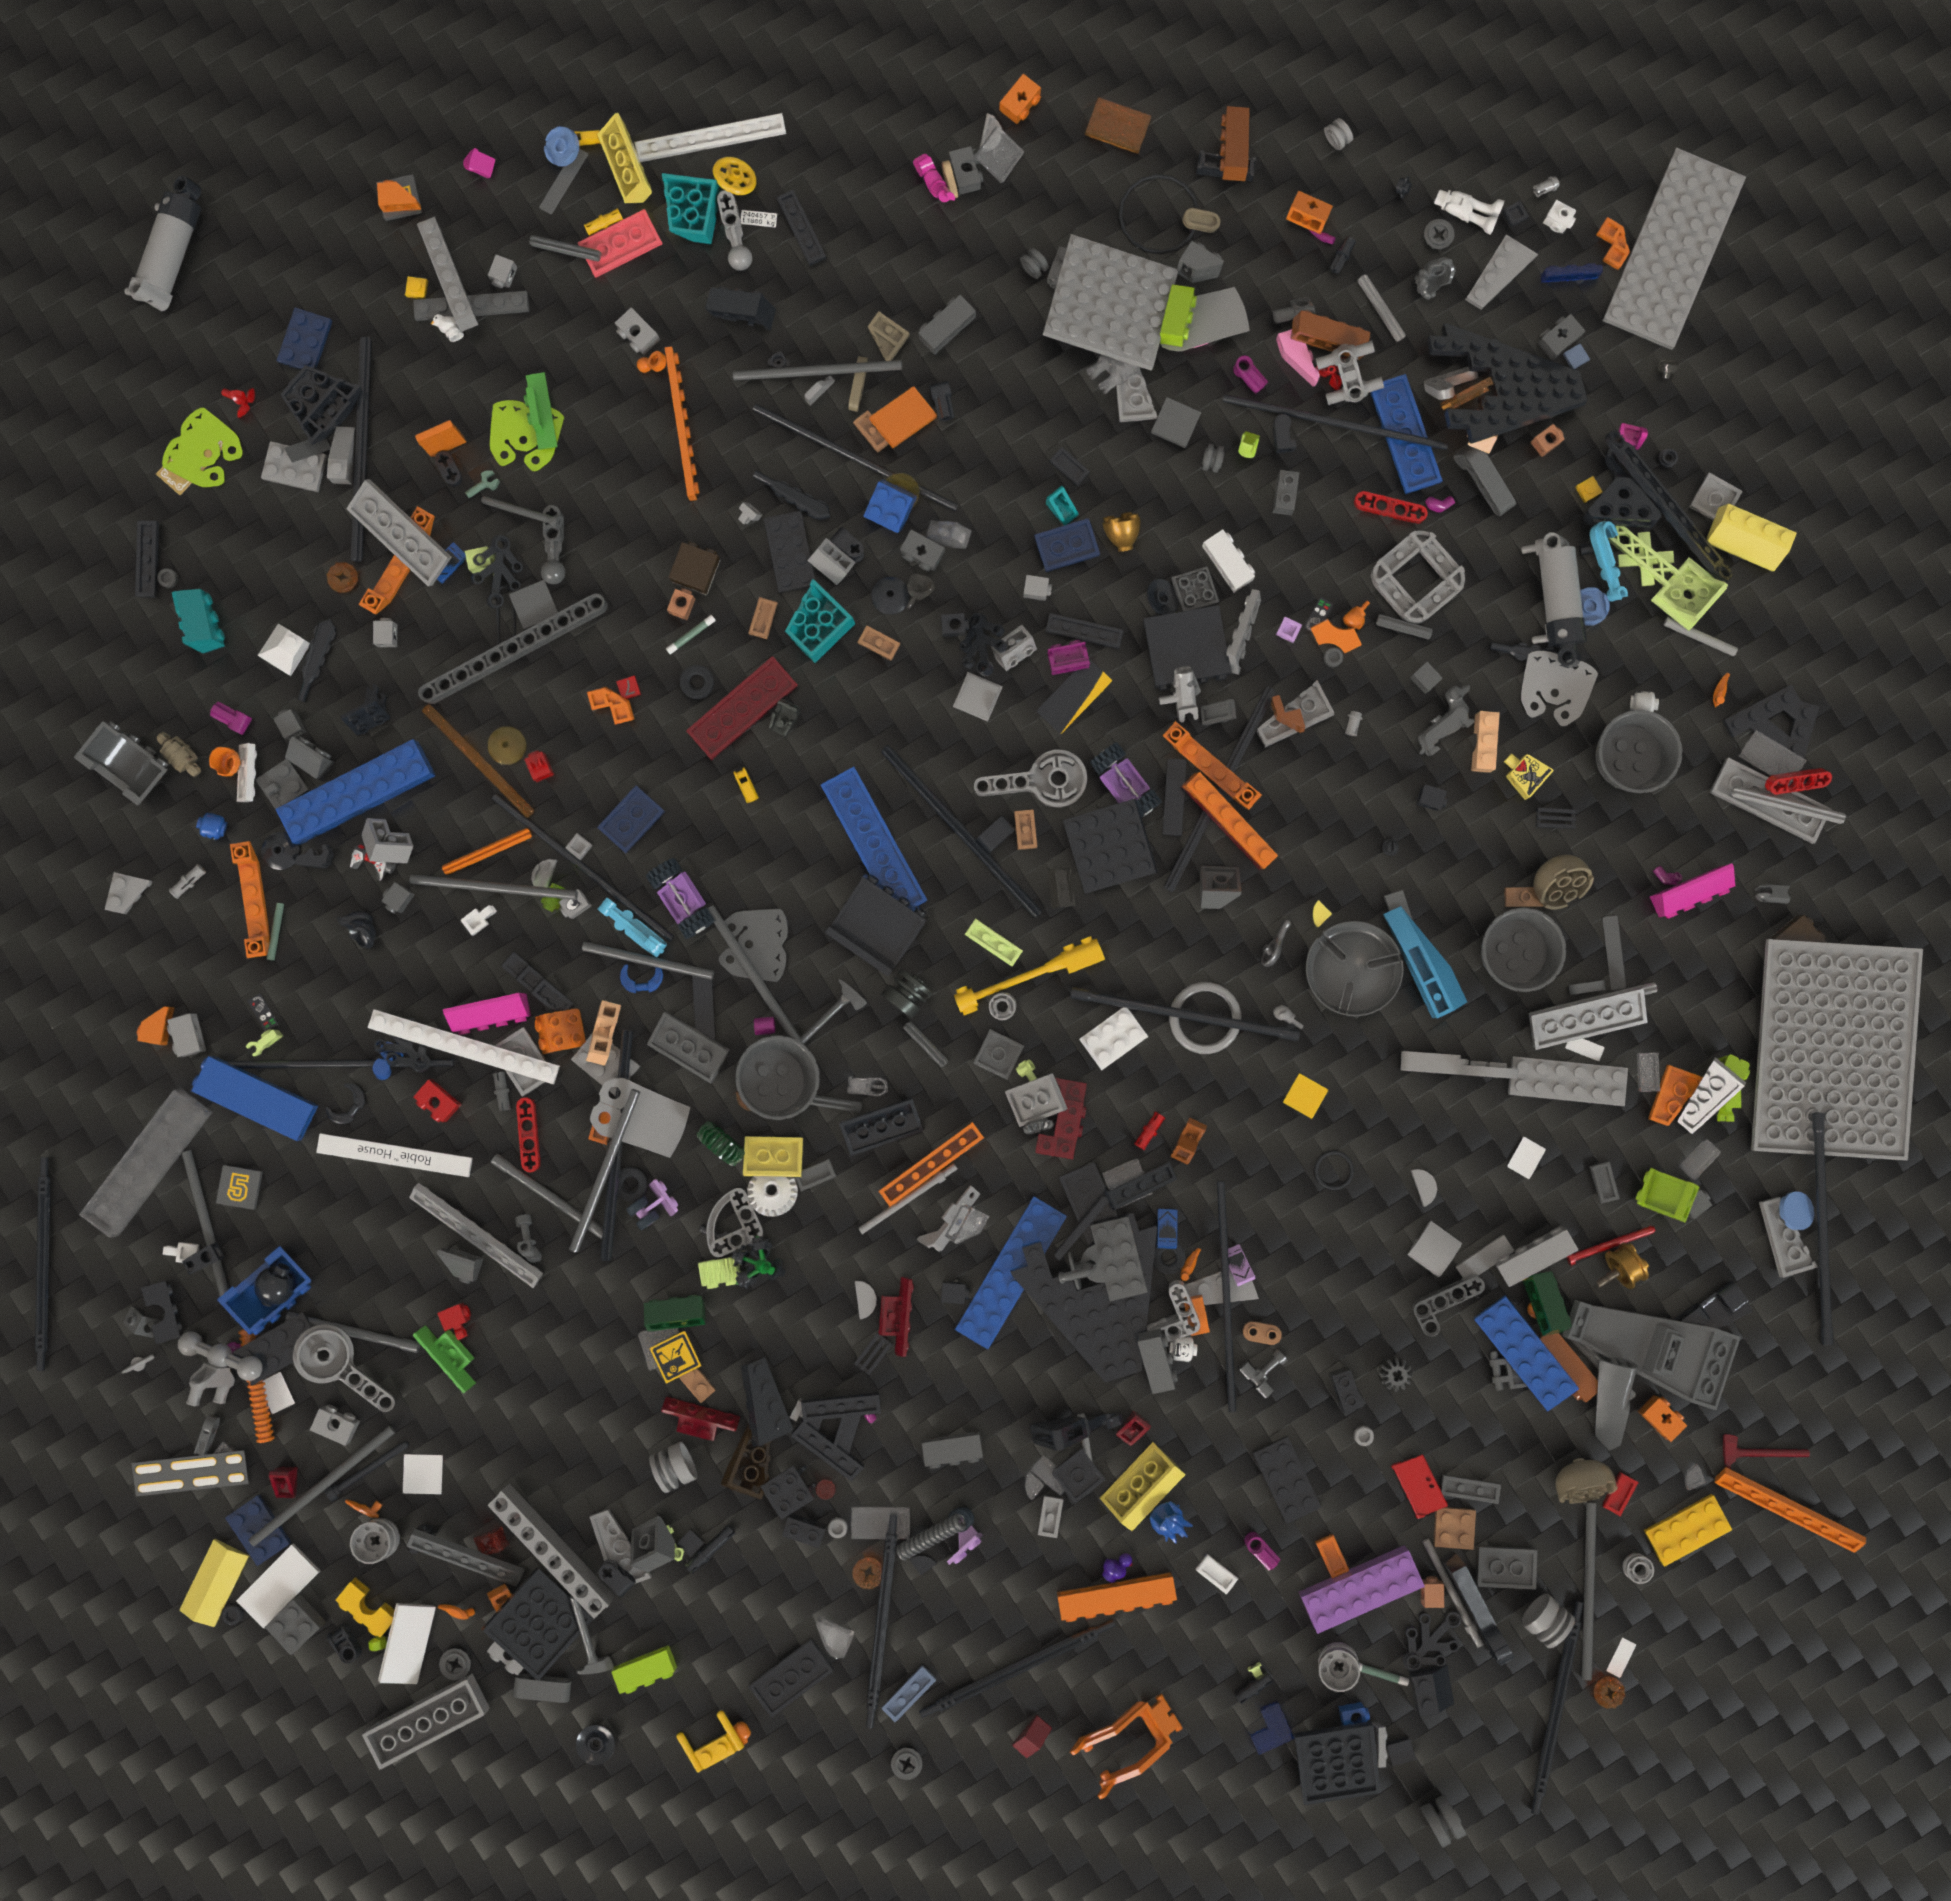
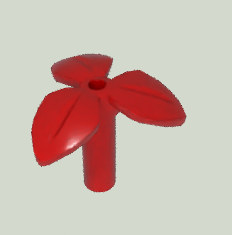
[1316,357,1347,390]
[221,388,255,418]

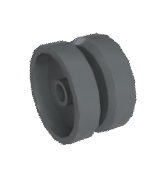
[1420,1794,1467,1848]

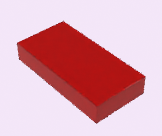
[1602,1472,1639,1516]

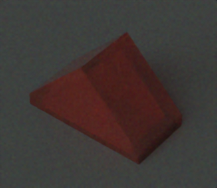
[473,1526,509,1555]

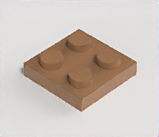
[1433,1507,1476,1550]

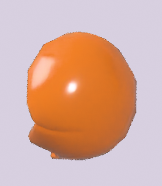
[209,747,241,777]

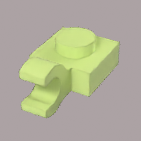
[246,1029,283,1056]

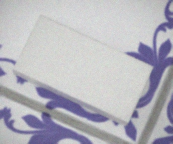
[1195,1554,1238,1594]

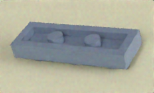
[881,1664,936,1722]

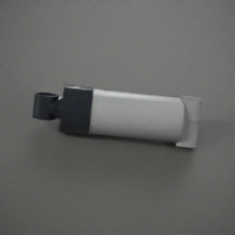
[125,175,202,311]
[1521,533,1587,668]

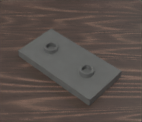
[647,1011,730,1084]

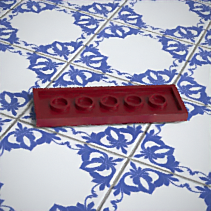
[686,656,798,760]

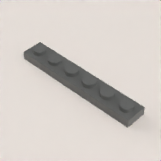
[413,291,529,321]
[406,1528,525,1587]

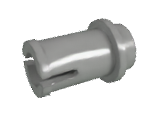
[1533,176,1559,197]
[1345,711,1363,736]

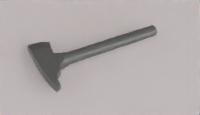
[800,979,867,1043]
[570,1596,614,1674]

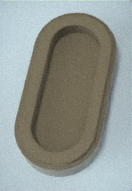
[1182,208,1220,233]

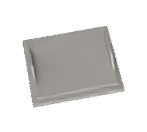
[953,672,1002,722]

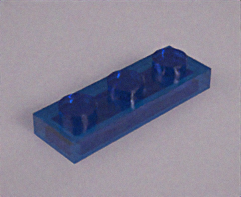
[1541,263,1603,283]

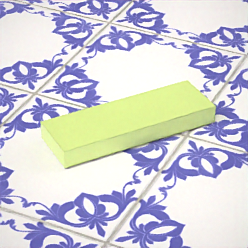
[965,919,1023,966]

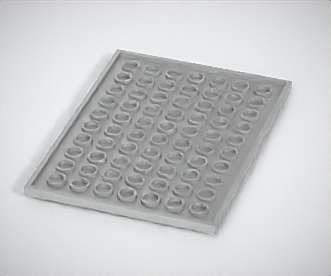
[1751,939,1923,1160]

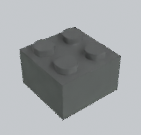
[265,1594,326,1655]

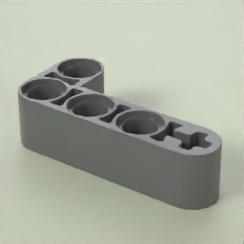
[1453,445,1516,517]
[1412,1274,1485,1337]

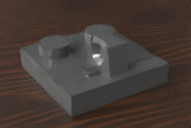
[255,759,310,810]

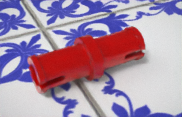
[1134,1112,1165,1151]

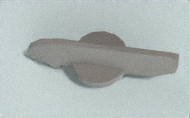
[121,1354,155,1373]

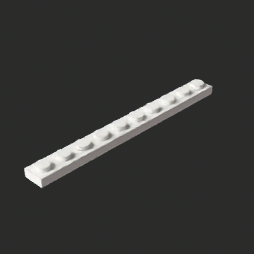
[368,1010,560,1084]

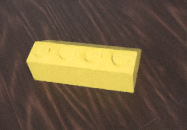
[597,113,652,203]
[1707,503,1797,572]
[1100,1442,1185,1531]

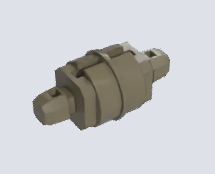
[156,732,201,777]

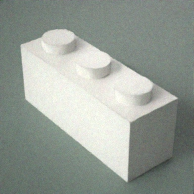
[1202,530,1255,593]

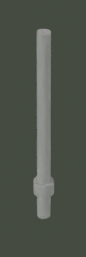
[858,1163,958,1234]
[1422,1538,1484,1648]

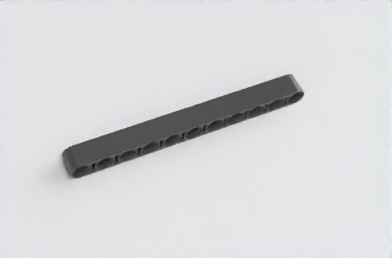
[418,594,608,704]

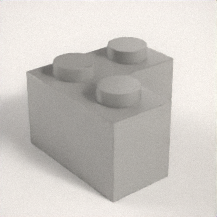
[361,818,413,863]

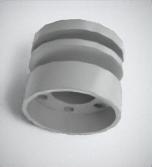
[649,1441,697,1493]
[350,1518,400,1564]
[1521,1594,1575,1648]
[1318,1642,1360,1692]

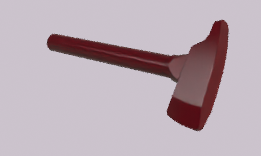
[1723,1434,1810,1470]

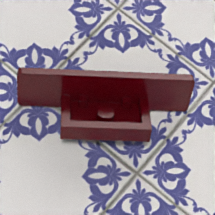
[879,1277,914,1357]
[661,1397,740,1441]

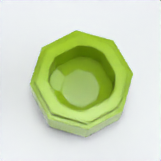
[368,1636,388,1651]

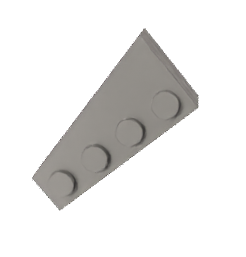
[1495,1225,1578,1287]

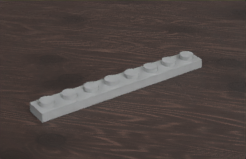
[409,1183,543,1288]

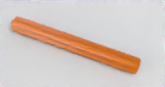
[442,828,532,875]

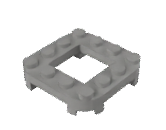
[1371,531,1465,624]

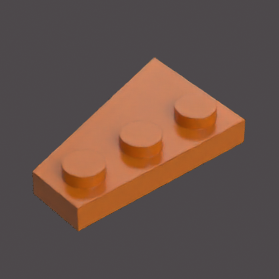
[1648,1065,1703,1126]

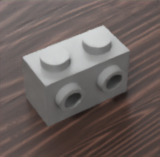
[991,625,1037,671]
[167,1014,206,1057]

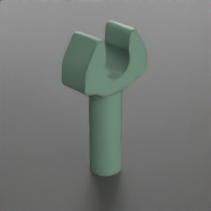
[465,471,500,498]

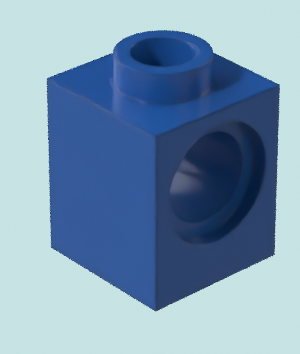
[1338,1702,1370,1725]

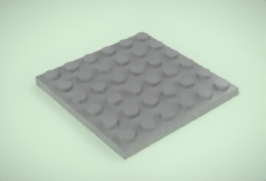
[1043,234,1178,370]

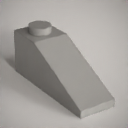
[327,427,356,485]

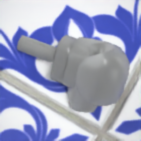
[1273,1005,1304,1029]

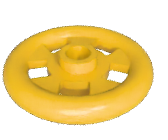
[713,157,757,195]

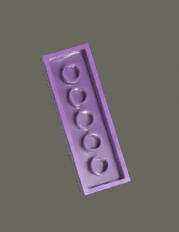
[1299,1545,1425,1634]

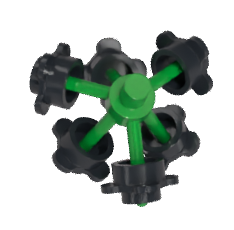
[732,1235,785,1289]

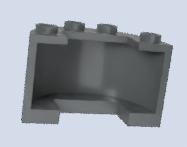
[74,721,169,806]

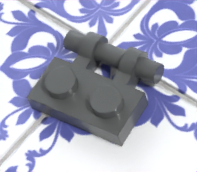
[1489,1351,1528,1391]

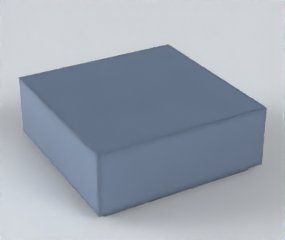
[1563,344,1590,369]

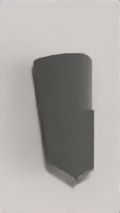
[1595,1358,1638,1451]

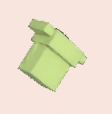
[1247,1662,1262,1678]

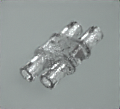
[1087,355,1140,394]

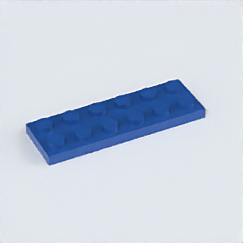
[1370,374,1442,494]
[1474,1295,1579,1411]

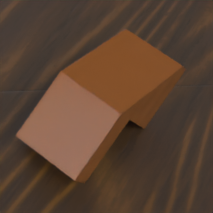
[1271,695,1305,733]
[1171,1118,1207,1165]

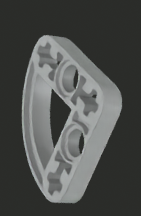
[706,1188,763,1257]

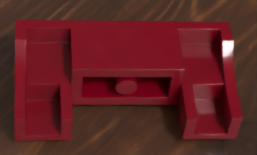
[1035,1078,1087,1159]

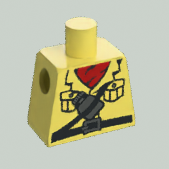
[1504,753,1554,800]

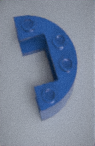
[217,1246,311,1336]

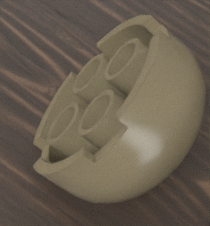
[1533,855,1594,910]
[1555,1458,1618,1504]

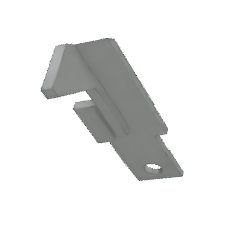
[917,1185,980,1252]

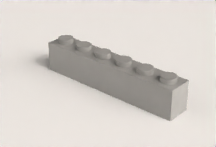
[417,217,478,331]

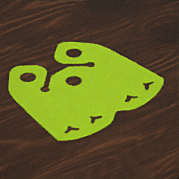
[490,400,564,471]
[162,407,242,487]

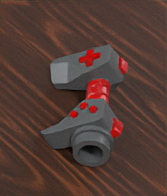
[350,845,396,881]

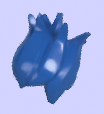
[1150,1501,1193,1543]

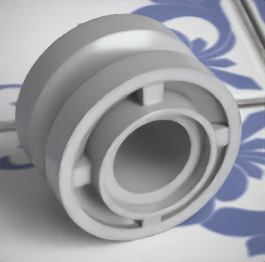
[1324,118,1353,150]
[989,992,1017,1020]
[1622,1553,1654,1584]

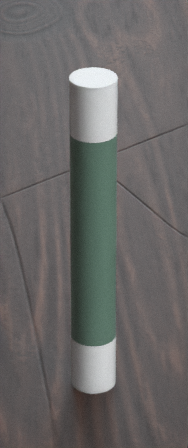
[666,615,716,655]
[1359,1663,1409,1686]

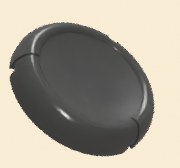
[1306,921,1403,1017]

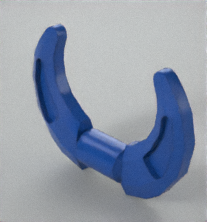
[620,965,663,993]

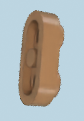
[1242,1321,1282,1345]

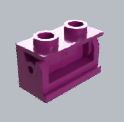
[1047,640,1090,675]

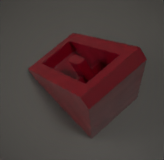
[1116,1410,1151,1446]
[269,1467,297,1498]
[1012,1715,1052,1758]

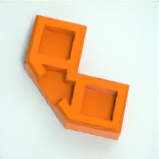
[1596,217,1630,270]
[587,687,634,724]

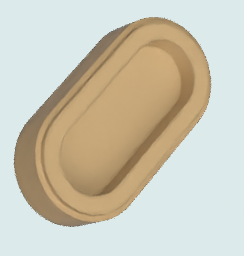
[941,160,958,198]

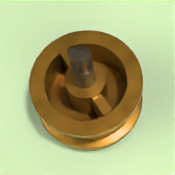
[1596,1242,1649,1289]

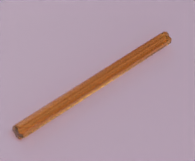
[422,704,534,817]

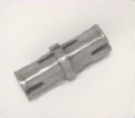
[169,864,206,899]

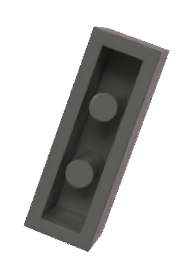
[919,295,976,355]
[1138,1329,1178,1394]
[922,1431,983,1468]

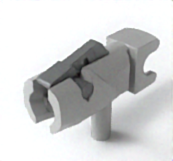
[1159,666,1201,722]

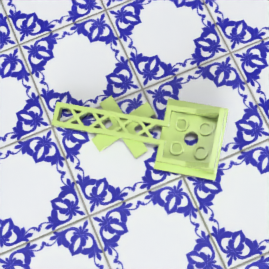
[1604,519,1728,631]

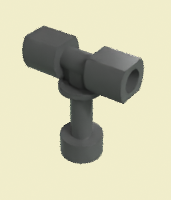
[515,1214,542,1263]
[1238,1349,1288,1398]

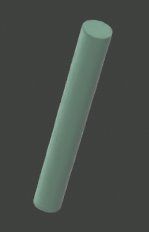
[267,903,284,960]

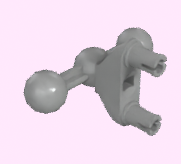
[178,1331,262,1406]

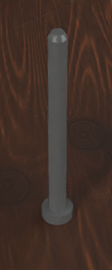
[481,496,563,529]

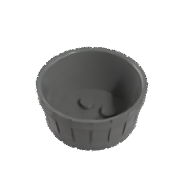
[1596,710,1682,793]
[1481,908,1566,992]
[735,1036,820,1120]

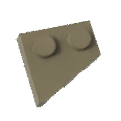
[868,312,910,361]

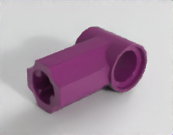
[1233,356,1268,394]
[210,701,252,735]
[754,1016,776,1035]
[1244,1532,1281,1571]

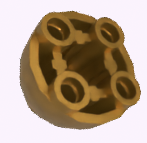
[1102,512,1140,552]

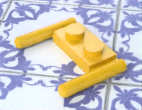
[676,1710,744,1773]

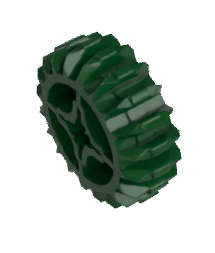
[697,1122,745,1166]

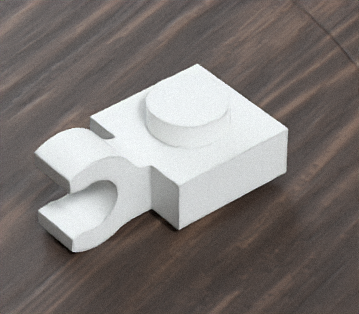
[461,905,497,936]
[163,1242,200,1263]

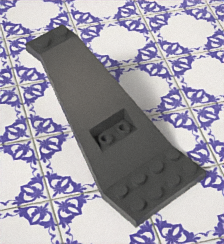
[1563,1300,1741,1410]

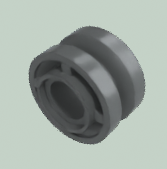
[1020,248,1049,279]
[1202,443,1225,473]

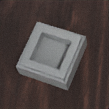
[565,833,593,860]

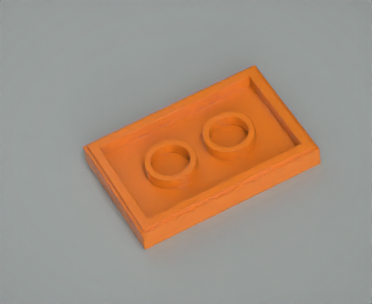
[869,386,937,448]
[415,420,466,457]

